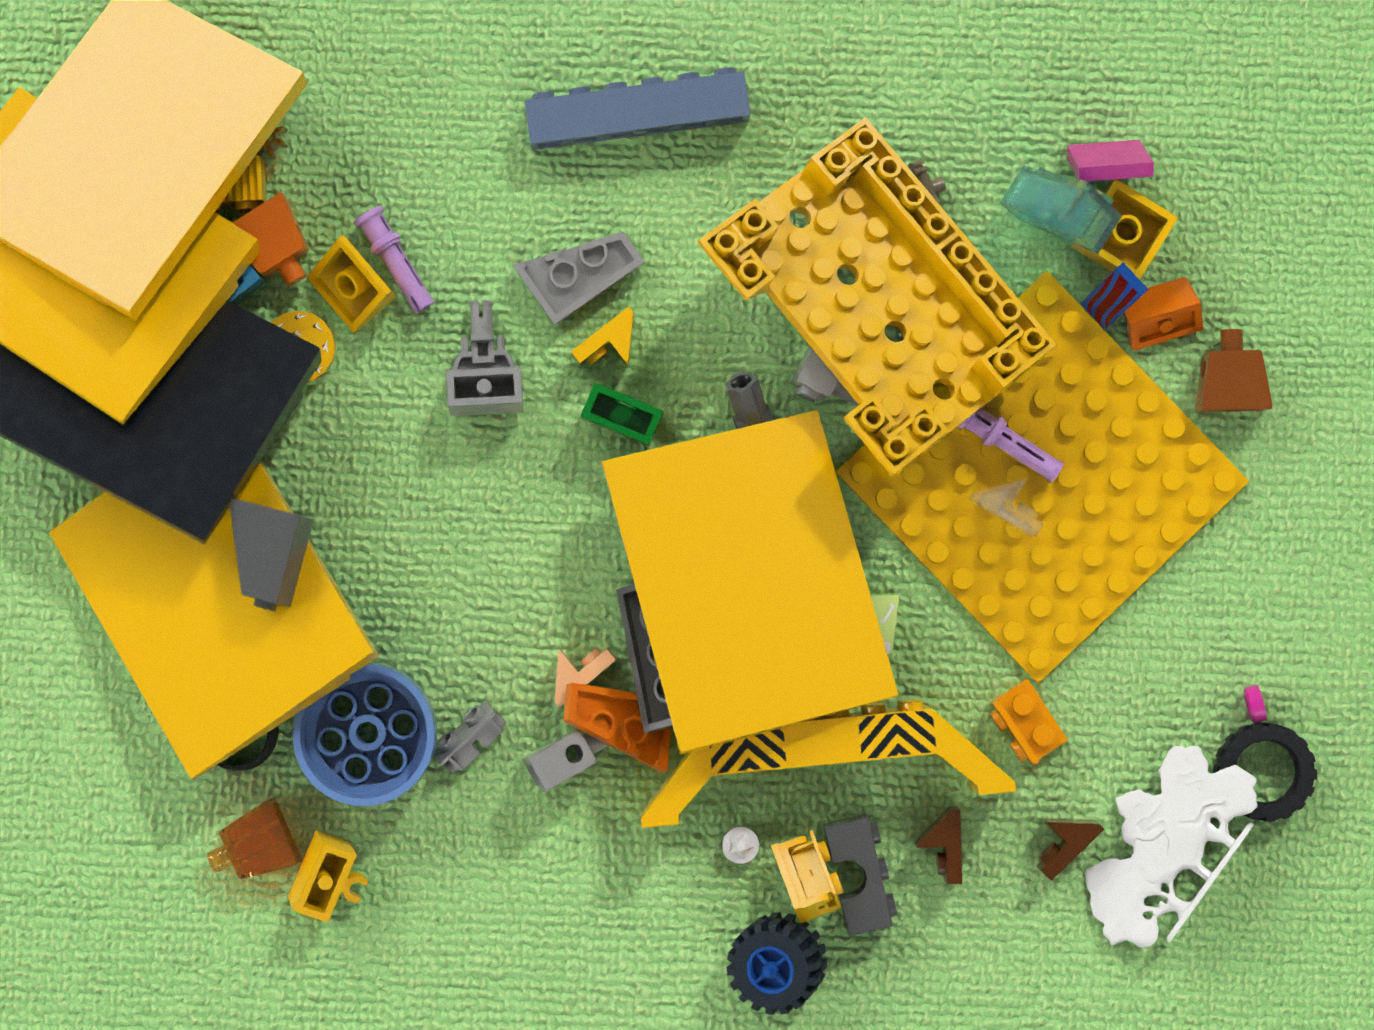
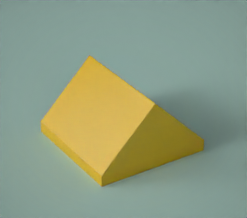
[306,235,397,333]

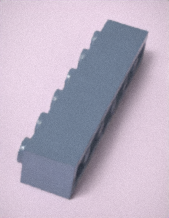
[525,67,750,150]

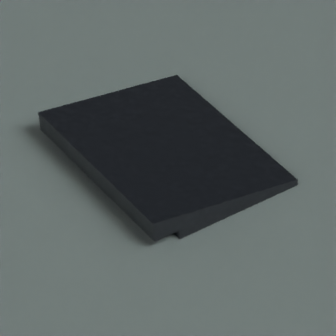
[0,300,322,544]

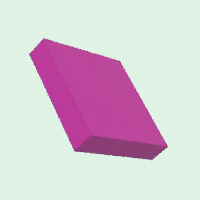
[1067,140,1154,182]

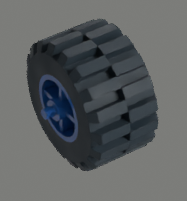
[726,912,828,1015]

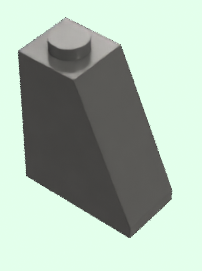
[230,498,314,611]

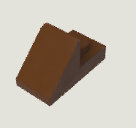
[914,806,962,884]
[1036,819,1104,881]

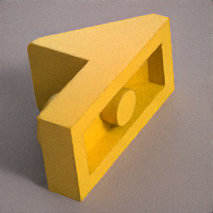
[571,306,634,366]

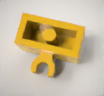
[287,830,368,922]

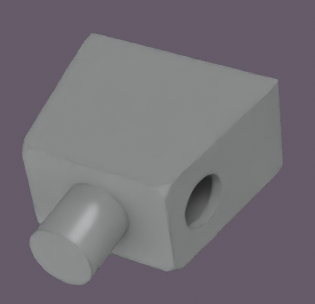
[522,730,609,791]

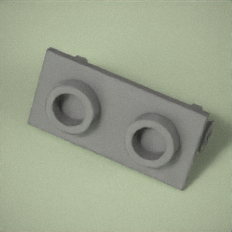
[435,700,507,774]

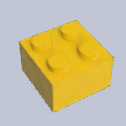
[1070,179,1178,280]

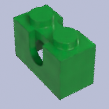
[580,382,664,447]

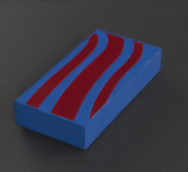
[1080,263,1149,330]

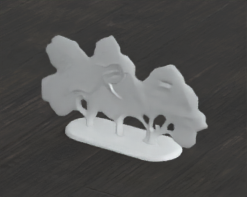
[1085,746,1258,948]

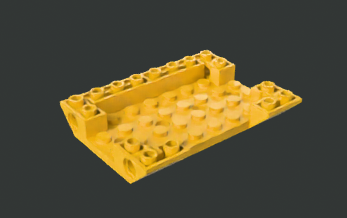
[697,117,1057,477]

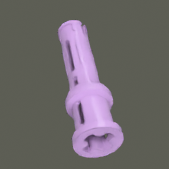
[354,205,435,314]
[957,408,1064,483]

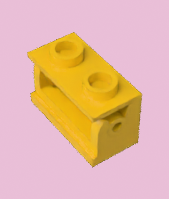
[771,830,844,923]

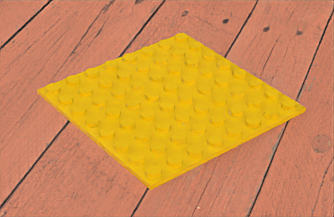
[836,270,1249,684]

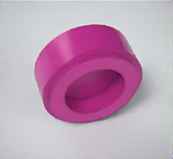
[1243,685,1267,723]

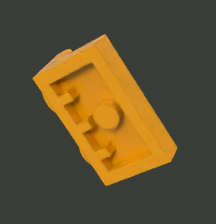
[989,678,1068,766]

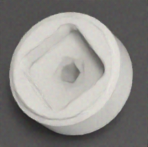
[722,826,759,864]

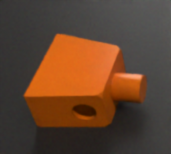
[232,192,309,287]

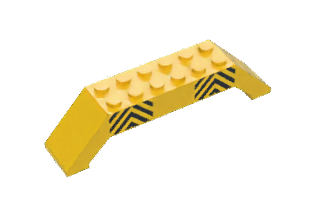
[641,699,1016,828]

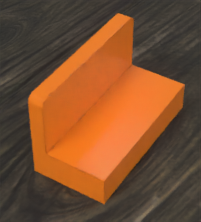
[1123,277,1203,351]

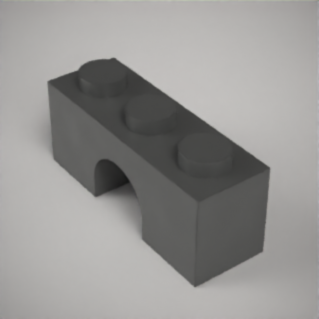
[823,814,897,936]

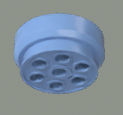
[292,663,437,806]

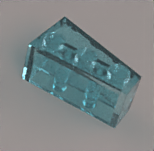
[1000,165,1122,254]

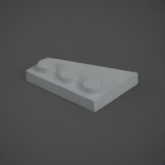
[513,232,645,326]

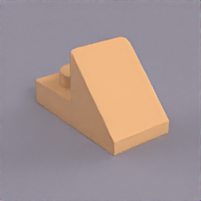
[555,647,617,708]

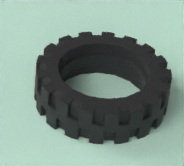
[1214,722,1317,822]

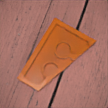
[563,683,671,773]

